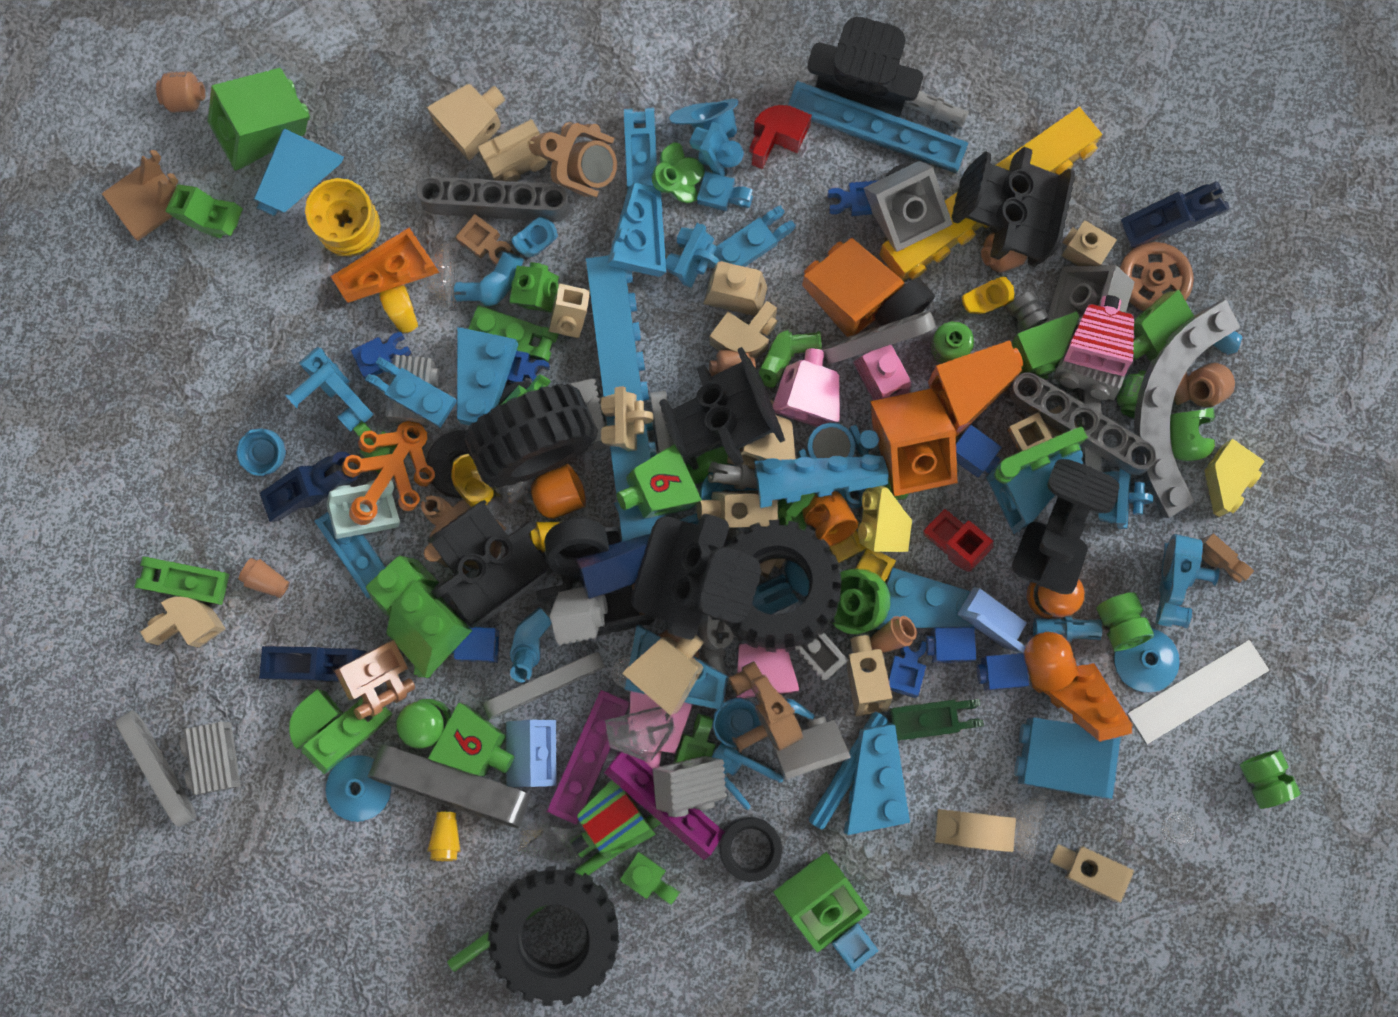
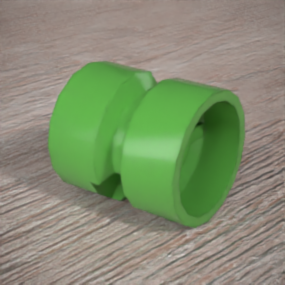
[1096,592,1154,651]
[1240,749,1301,809]

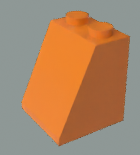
[802,238,904,337]
[928,340,1023,437]
[870,388,958,496]

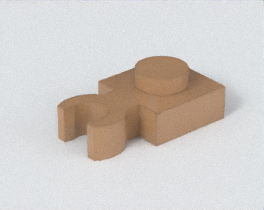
[455,214,513,266]
[1202,533,1254,583]

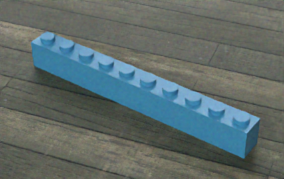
[586,255,665,542]

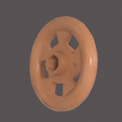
[1120,242,1194,311]

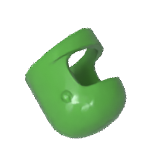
[1170,408,1215,461]
[396,699,451,748]

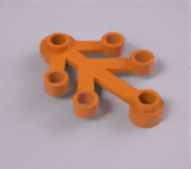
[342,421,435,525]

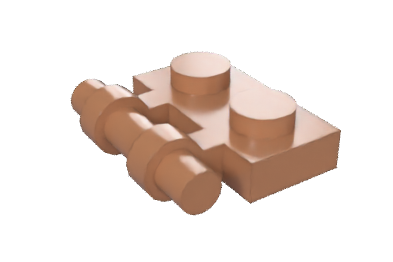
[334,640,415,720]

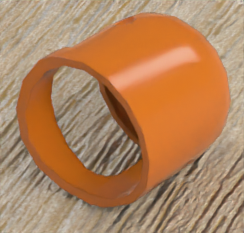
[531,464,586,519]
[803,491,859,547]
[1026,579,1085,619]
[1024,632,1078,691]

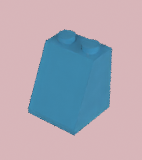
[253,129,344,216]
[986,448,1083,534]
[1014,717,1121,799]

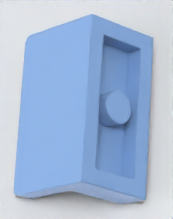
[957,587,1027,653]
[506,720,557,787]

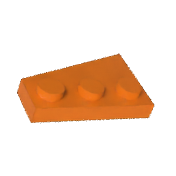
[331,228,439,303]
[1032,663,1132,741]

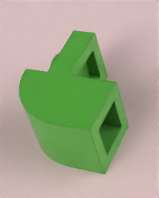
[165,184,243,238]
[289,689,343,766]

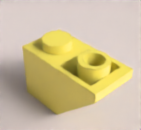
[1204,439,1264,517]
[858,486,912,552]

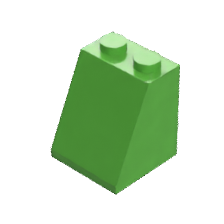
[208,68,310,171]

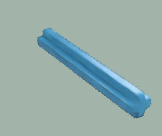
[809,712,888,830]

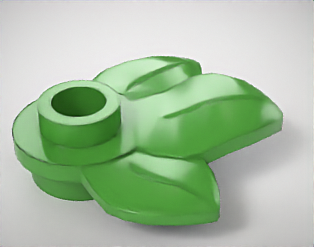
[651,143,705,203]

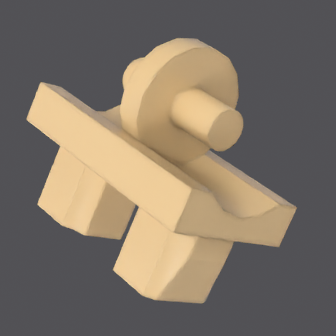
[601,386,653,452]

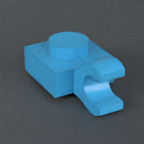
[697,172,753,211]

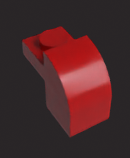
[749,105,812,170]
[923,509,994,572]

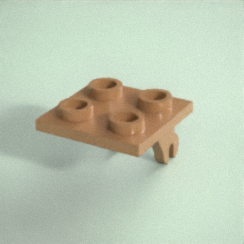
[102,150,178,241]

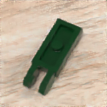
[889,699,984,741]

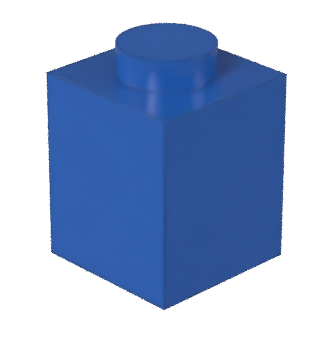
[956,425,1002,478]
[451,627,500,663]
[926,627,976,663]
[977,653,1029,691]

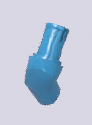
[454,252,524,306]
[510,607,552,683]

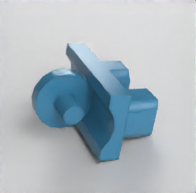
[689,122,744,176]
[666,223,720,288]
[1099,468,1154,529]

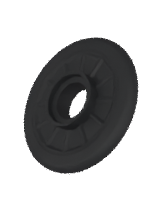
[426,430,471,498]

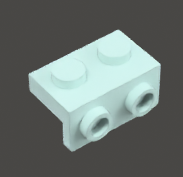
[326,480,400,539]

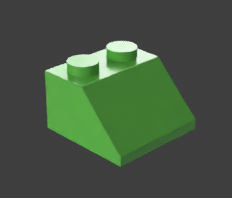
[1011,311,1079,380]
[386,580,472,678]
[773,852,870,953]

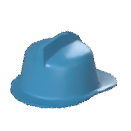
[669,99,739,138]

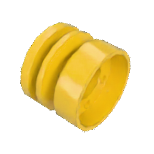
[305,178,381,257]

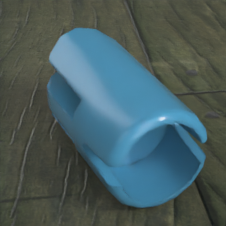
[752,574,798,615]

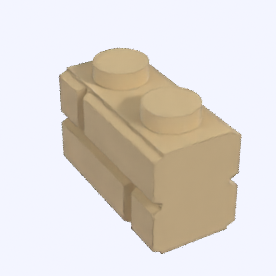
[478,119,549,182]

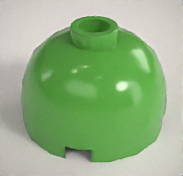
[833,569,891,635]

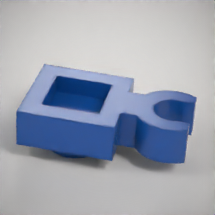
[827,180,879,216]
[351,332,412,378]
[506,351,550,384]
[888,641,927,698]

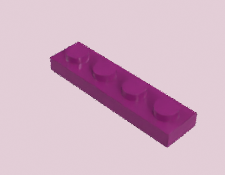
[547,690,630,825]
[604,746,724,860]

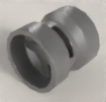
[1006,291,1050,332]

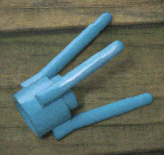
[712,743,784,810]

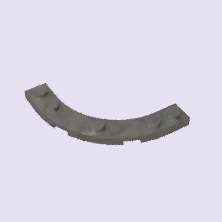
[1134,300,1240,518]

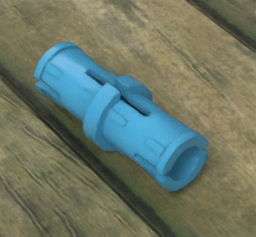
[1033,616,1103,642]

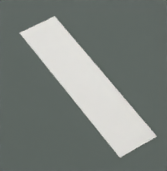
[1128,640,1269,744]

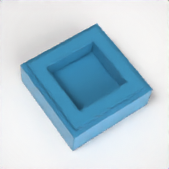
[832,923,879,971]

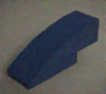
[577,534,650,599]
[259,646,367,682]

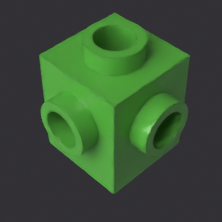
[509,262,559,313]

